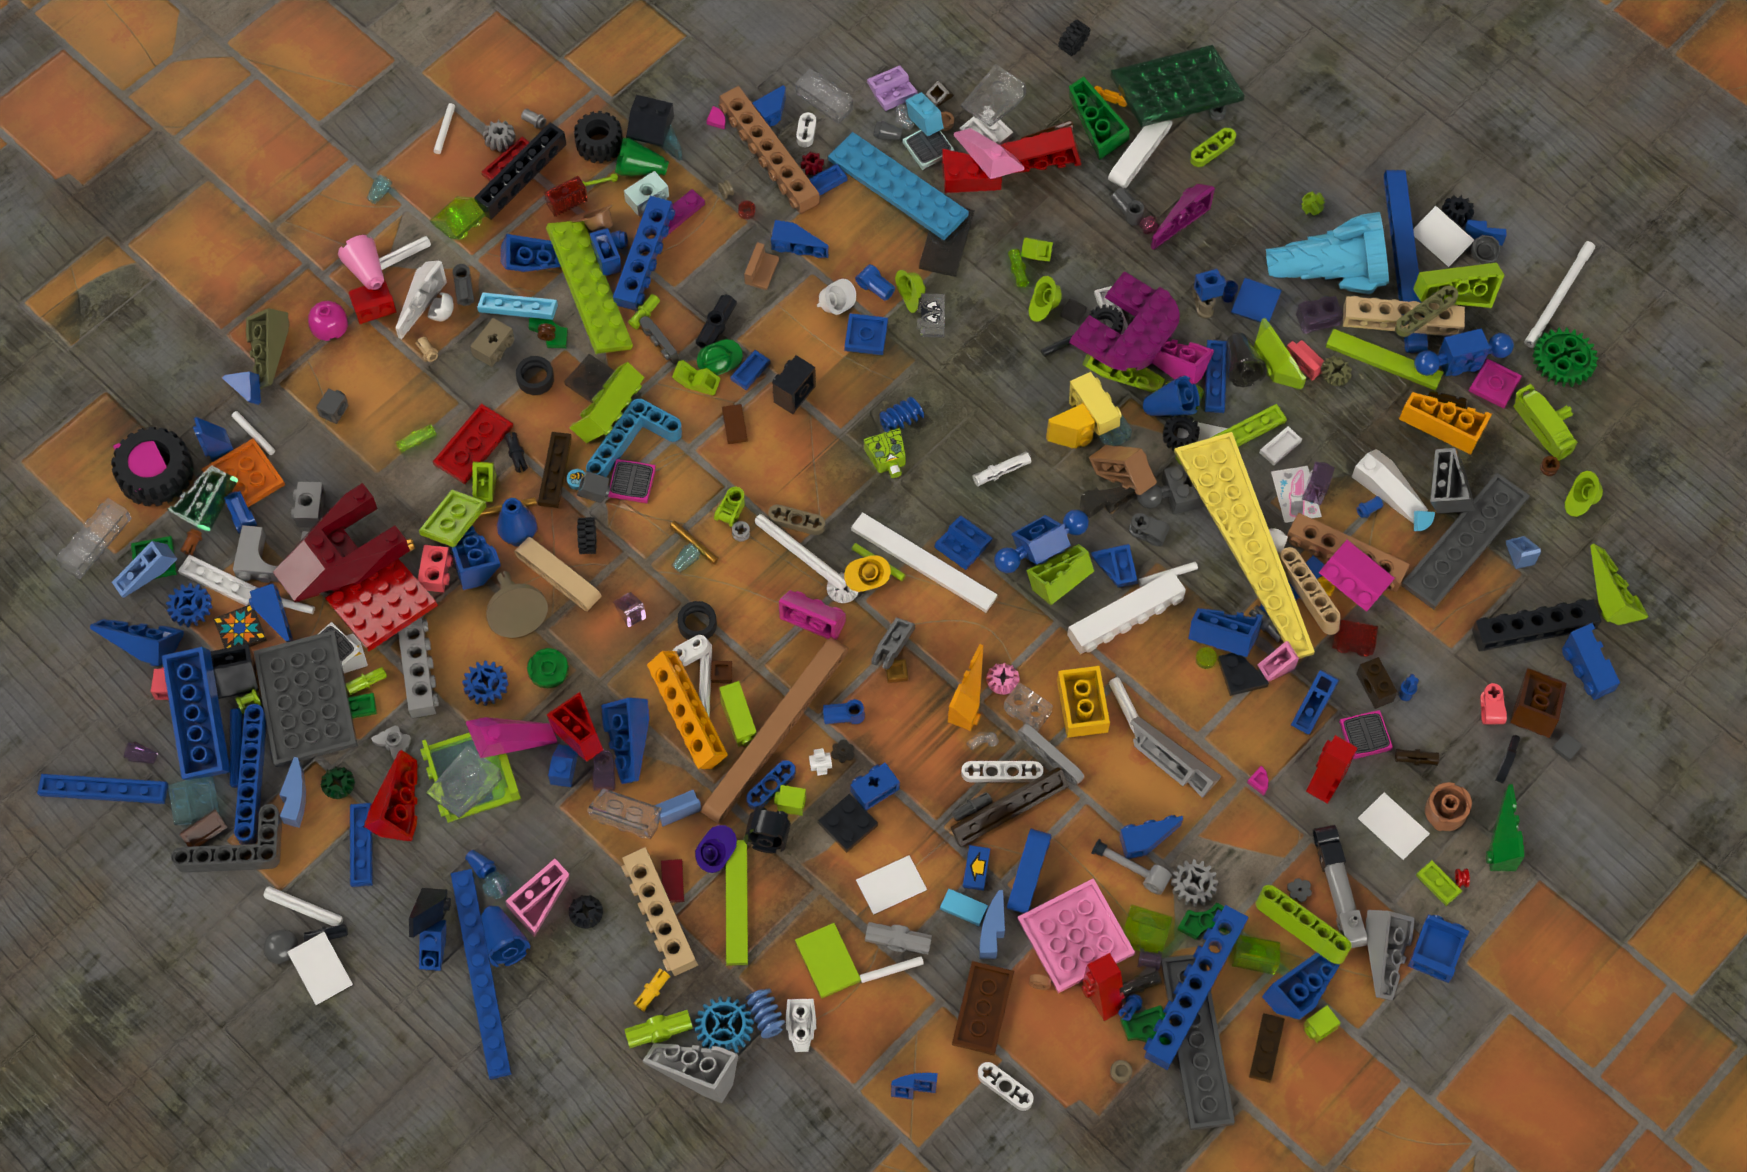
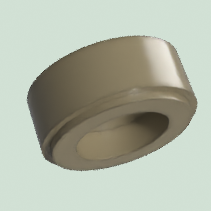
[1110,1060,1132,1084]

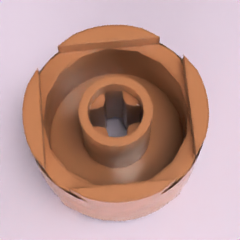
[1425,782,1472,831]

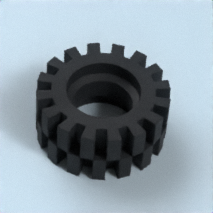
[1058,19,1091,56]
[1089,304,1124,334]
[1163,415,1200,451]
[577,517,597,554]

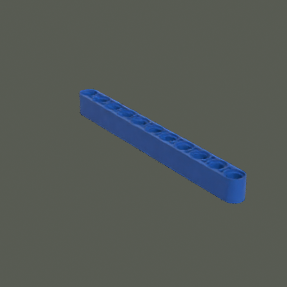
[1384,170,1428,353]

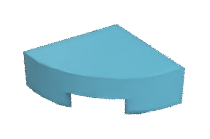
[1414,511,1435,531]

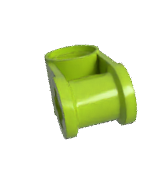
[714,486,745,527]

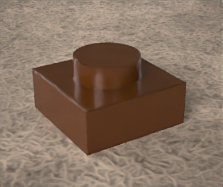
[711,661,733,683]

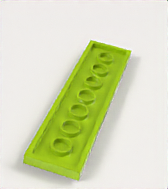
[546,221,633,354]

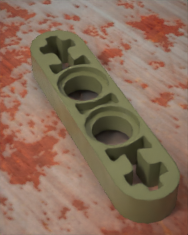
[1395,286,1458,337]

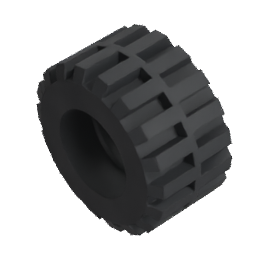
[574,111,623,163]

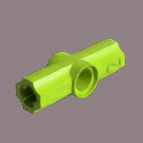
[624,1010,693,1048]

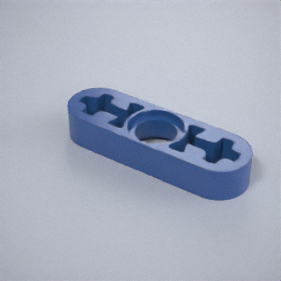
[747,760,796,810]

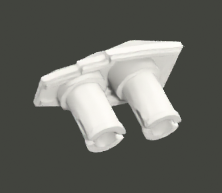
[786,999,816,1052]

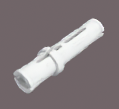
[973,452,1031,486]

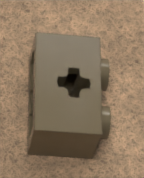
[470,318,514,367]

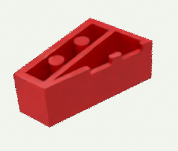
[547,692,603,762]
[1306,735,1358,804]
[1081,953,1125,1021]

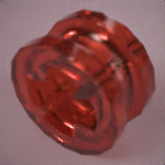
[738,200,756,220]

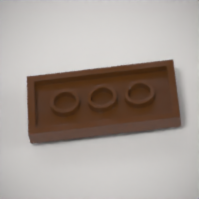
[952,961,1014,1056]

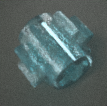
[482,872,511,899]

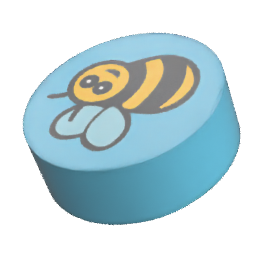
[567,469,585,490]

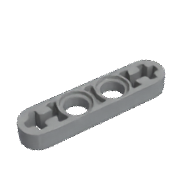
[1018,723,1085,785]

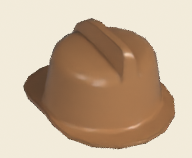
[570,205,613,232]

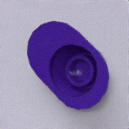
[695,825,737,873]

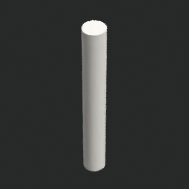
[433,103,455,154]
[232,411,275,455]
[1138,562,1198,587]
[281,598,315,614]
[859,956,924,983]

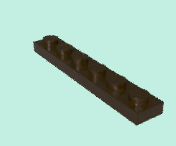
[951,767,1069,847]

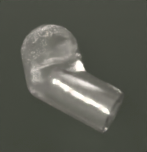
[895,104,914,131]
[966,732,999,750]

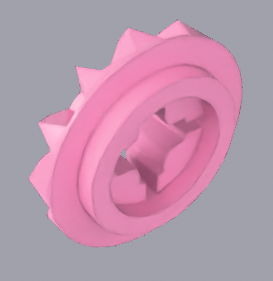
[986,662,1020,695]

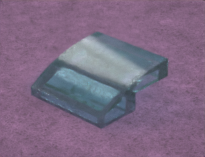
[168,776,220,825]

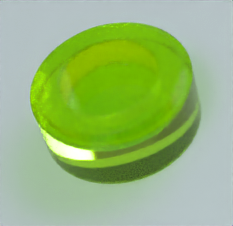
[1196,647,1217,669]

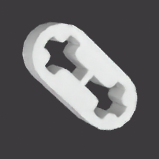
[796,112,816,147]

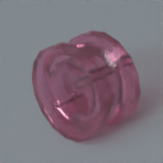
[1139,216,1159,234]

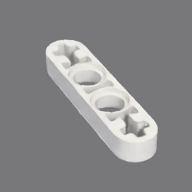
[961,761,1043,782]

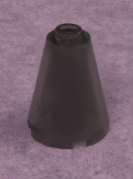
[1227,333,1267,387]

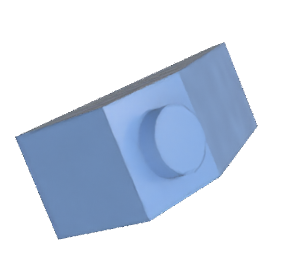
[112,541,177,597]

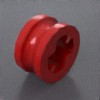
[1455,868,1470,888]

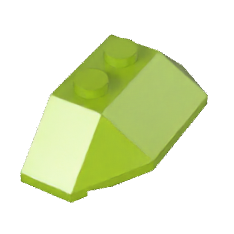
[1253,318,1306,389]

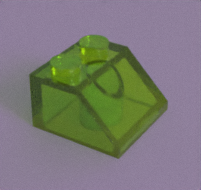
[430,196,486,240]

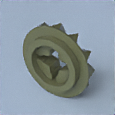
[1321,356,1352,386]

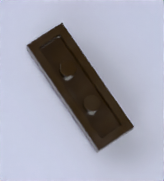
[1249,1013,1285,1083]

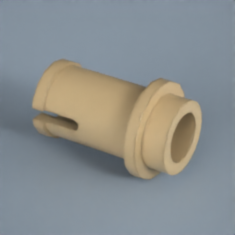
[416,337,438,362]

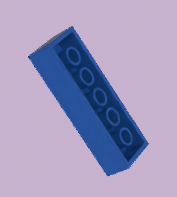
[162,647,230,781]

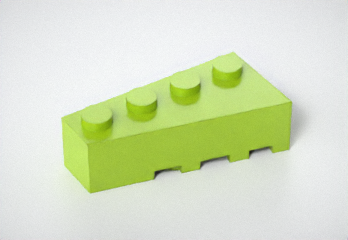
[1413,262,1505,308]

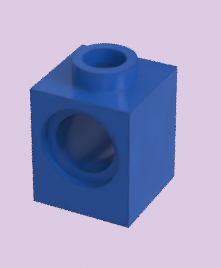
[1194,269,1226,301]

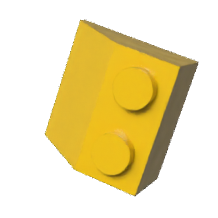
[1046,403,1095,449]

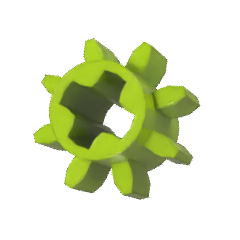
[1301,191,1325,215]

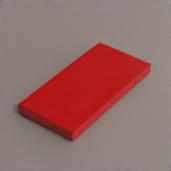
[433,404,513,484]

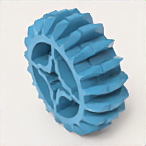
[695,996,754,1053]

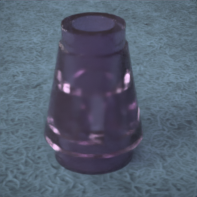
[124,741,158,764]

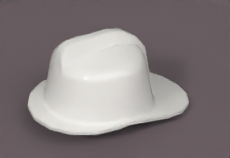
[817,278,856,315]

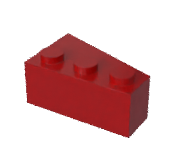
[942,148,1002,193]

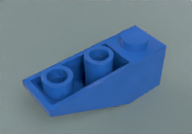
[771,220,829,258]
[193,417,234,462]
[1119,815,1183,859]

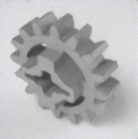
[1171,859,1218,907]

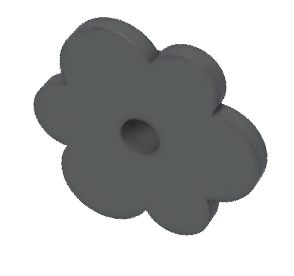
[1287,878,1312,902]

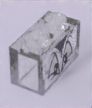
[917,293,945,338]

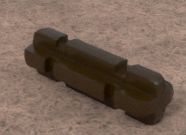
[1428,391,1467,409]

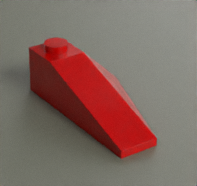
[364,750,417,841]

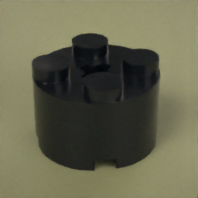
[744,807,791,853]

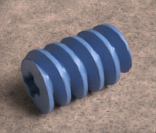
[745,989,785,1039]

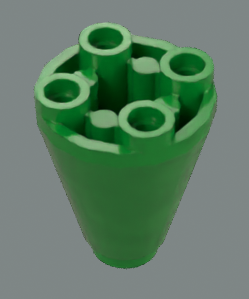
[614,137,669,176]

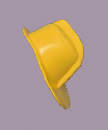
[844,555,891,592]

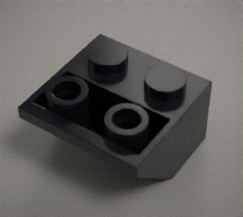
[210,644,259,699]

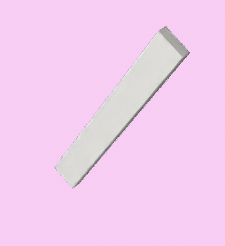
[851,512,998,613]

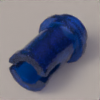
[1222,280,1238,303]

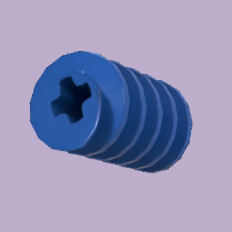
[879,397,924,432]

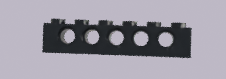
[474,122,567,220]
[1472,599,1601,652]

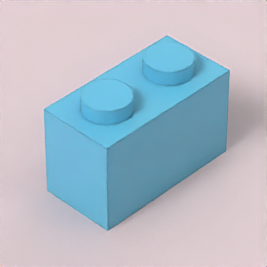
[906,92,944,136]

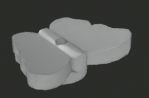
[372,725,411,760]

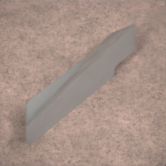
[1130,717,1221,798]

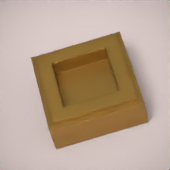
[886,659,908,683]

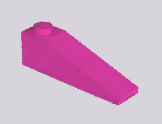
[1152,339,1214,384]
[466,717,557,758]

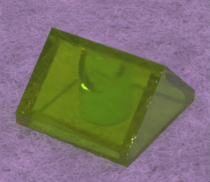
[1123,904,1173,958]
[1232,934,1280,975]

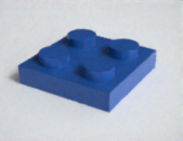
[844,313,888,355]

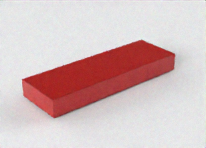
[481,136,529,181]

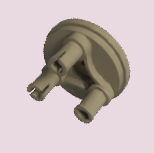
[486,571,548,638]

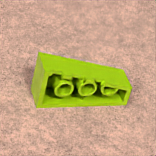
[569,362,645,444]

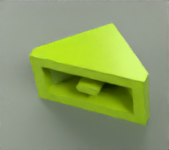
[473,461,497,502]

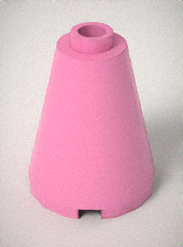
[338,235,384,290]

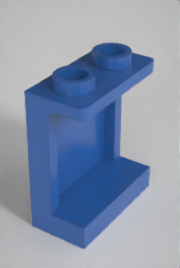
[1408,915,1469,983]

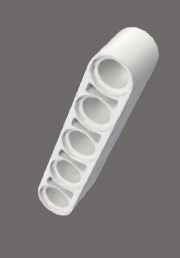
[1108,112,1172,189]

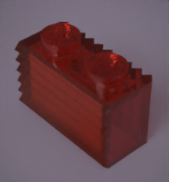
[544,176,588,217]
[1332,619,1378,657]

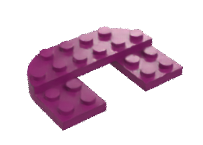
[1069,271,1180,371]

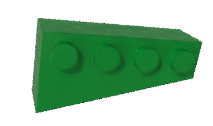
[1069,76,1130,160]

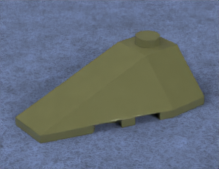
[246,308,289,389]

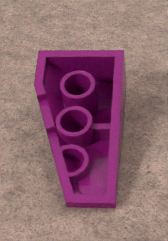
[1151,184,1215,250]

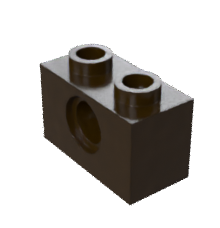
[1356,657,1398,709]

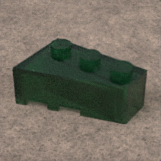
[167,465,239,532]

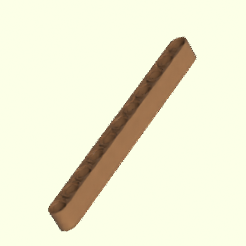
[701,637,849,824]

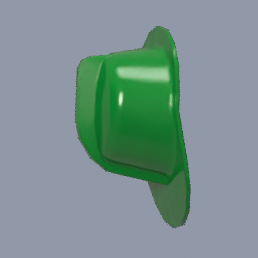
[697,339,743,376]

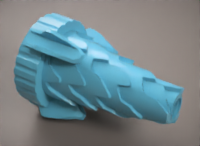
[1266,212,1389,294]

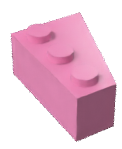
[506,859,569,937]

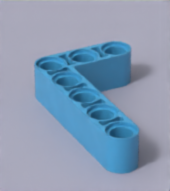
[586,399,682,477]

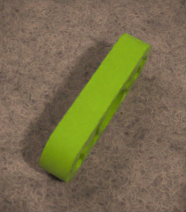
[1190,128,1236,167]

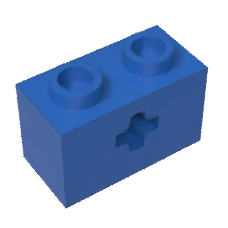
[850,763,900,811]

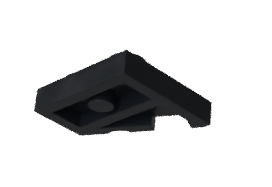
[1218,653,1269,696]

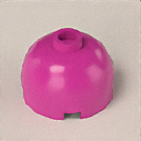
[308,301,348,341]

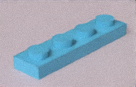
[477,293,558,320]

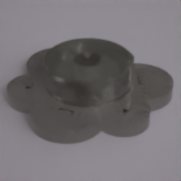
[831,739,854,763]

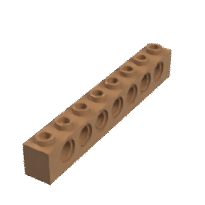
[719,86,819,214]

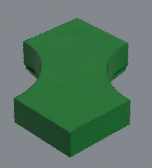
[529,318,568,348]
[1177,902,1227,940]

